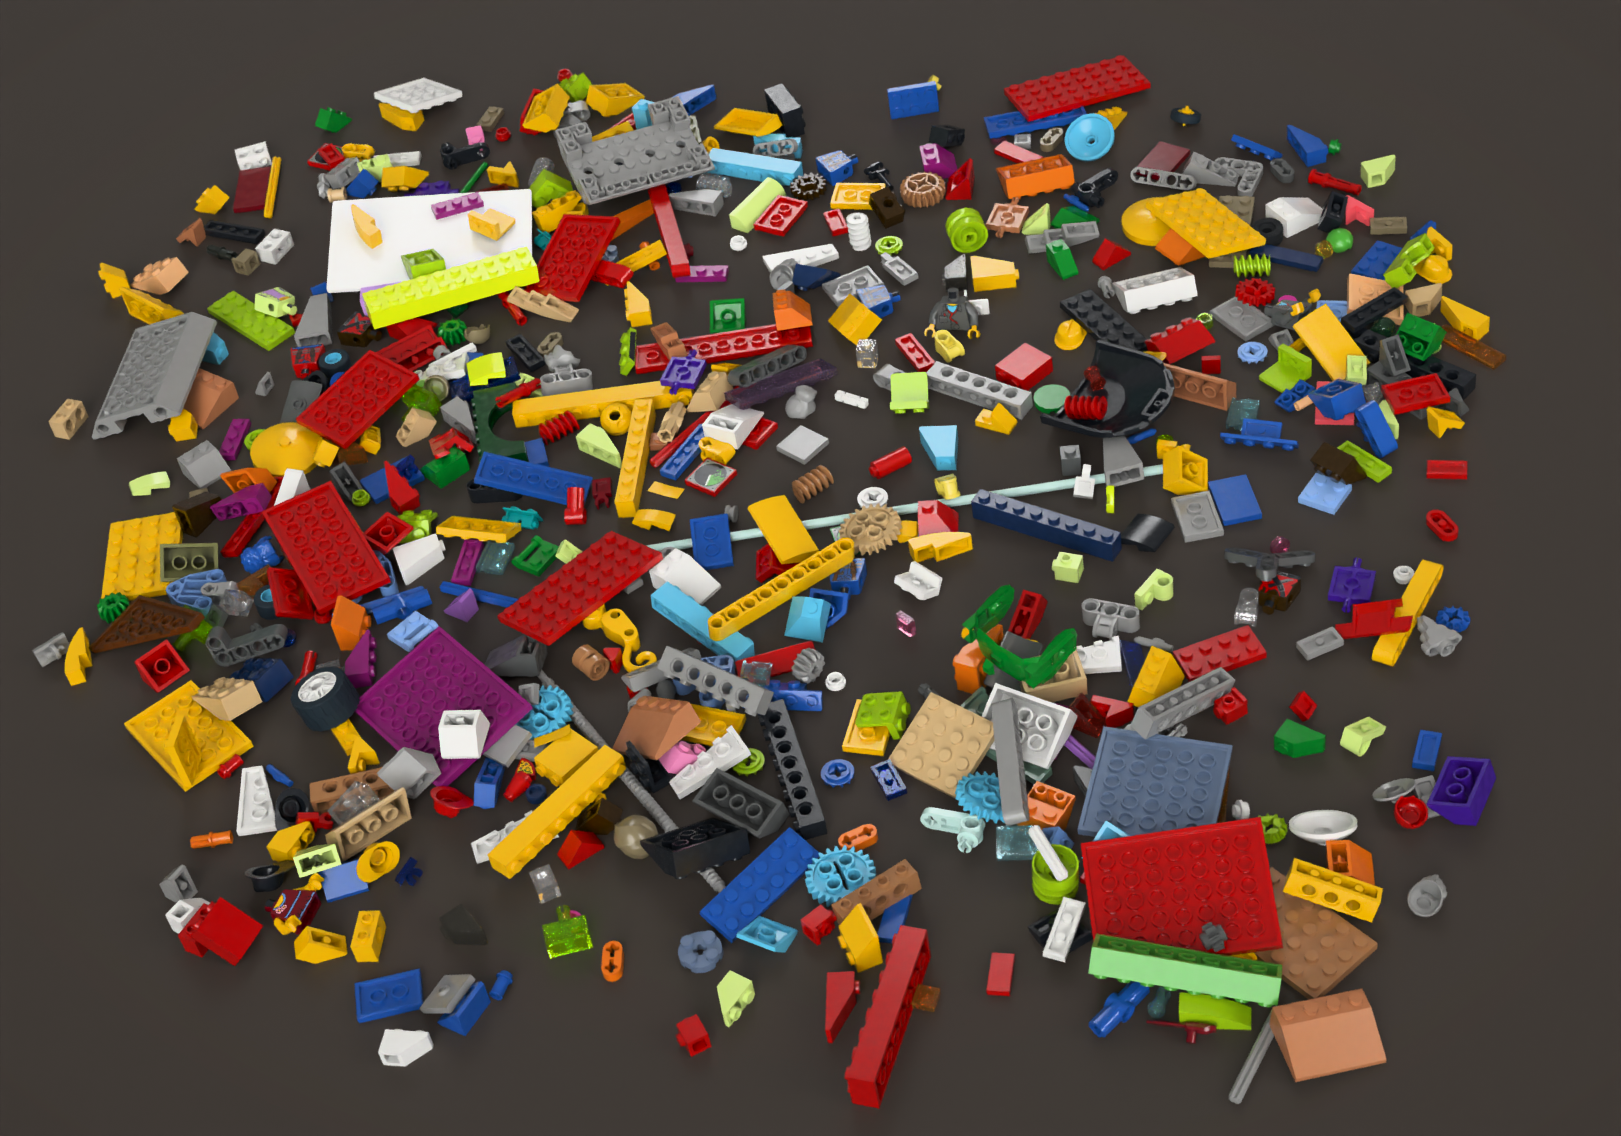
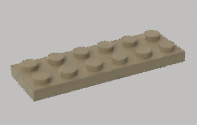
[1209,195,1255,268]

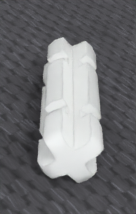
[835,390,869,409]

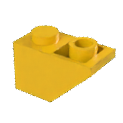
[195,185,230,214]
[98,263,131,298]
[168,408,198,442]
[266,821,316,862]

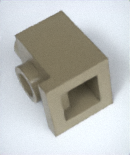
[231,249,260,276]

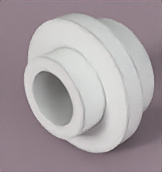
[730,236,747,251]
[1393,566,1414,584]
[825,672,846,691]
[1232,800,1250,820]

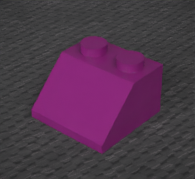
[919,143,957,179]

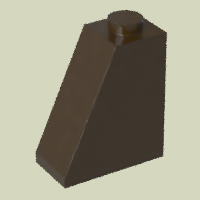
[172,492,222,538]

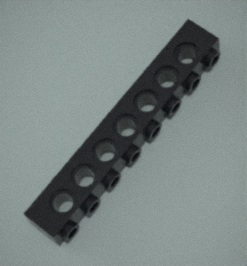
[1342,325,1476,401]
[758,699,828,840]

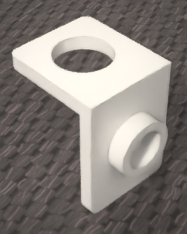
[964,290,990,315]

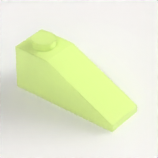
[576,424,622,468]

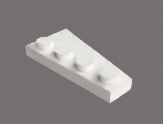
[762,244,839,273]
[407,352,469,392]
[1076,635,1122,674]
[669,725,751,800]
[237,765,277,836]
[471,810,559,864]

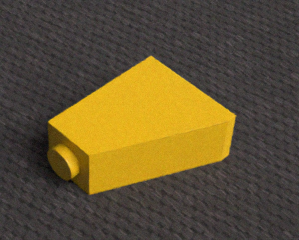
[970,256,1019,292]

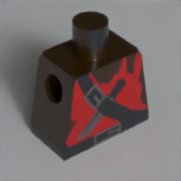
[337,312,382,348]
[1258,571,1301,615]

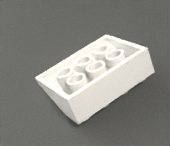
[1111,267,1198,314]
[981,683,1078,770]

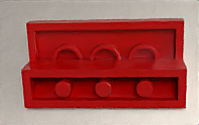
[375,324,448,371]

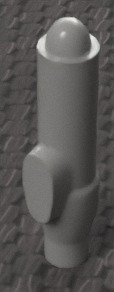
[1134,636,1173,652]

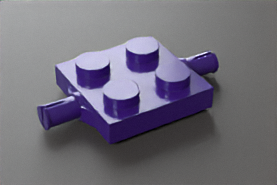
[404,181,460,197]
[660,349,707,395]
[1328,557,1376,613]

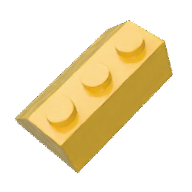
[522,83,570,133]
[1127,646,1185,707]

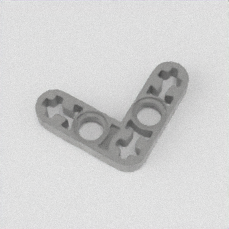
[1214,157,1263,197]

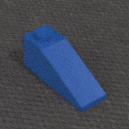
[672,85,716,115]
[1287,125,1328,167]
[474,758,505,809]

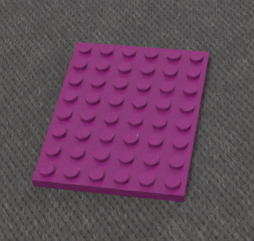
[354,626,533,787]

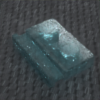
[1226,398,1260,430]
[475,541,515,575]
[740,660,773,687]

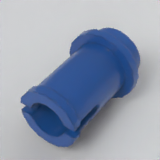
[489,970,513,1000]

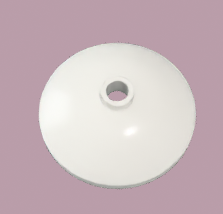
[1289,810,1358,845]

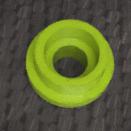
[352,489,370,506]

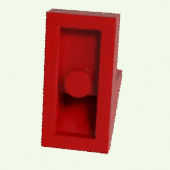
[1091,695,1134,728]

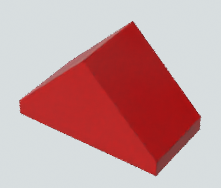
[1092,238,1131,270]
[557,830,605,870]

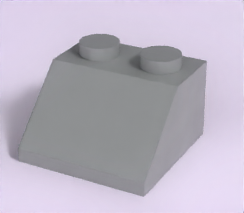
[177,440,231,489]

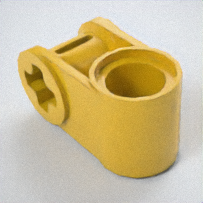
[342,144,375,162]
[699,437,736,465]

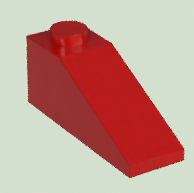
[1008,589,1048,639]
[825,971,861,1043]

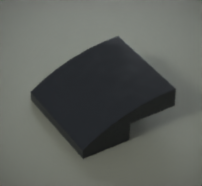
[1121,513,1175,552]
[1028,909,1093,961]

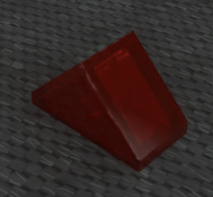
[1068,693,1106,738]

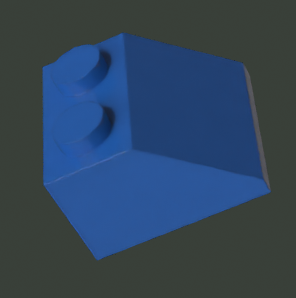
[1308,379,1366,420]

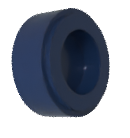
[525,784,547,804]

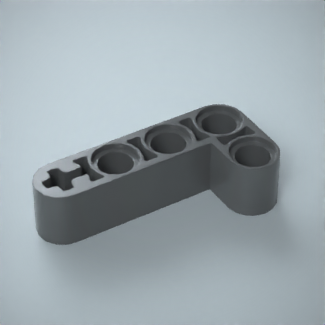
[206,624,288,667]

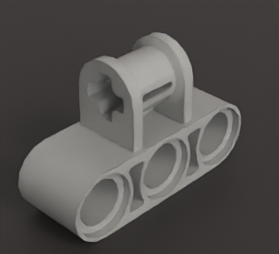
[540,364,593,396]
[1081,598,1140,640]

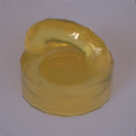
[1314,240,1333,259]

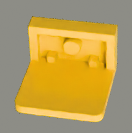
[468,209,516,241]

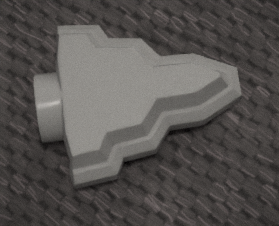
[1417,615,1462,657]

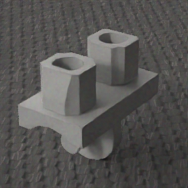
[32,632,70,667]

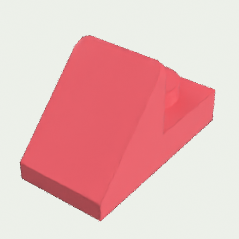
[1345,195,1374,226]

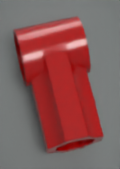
[564,487,587,525]

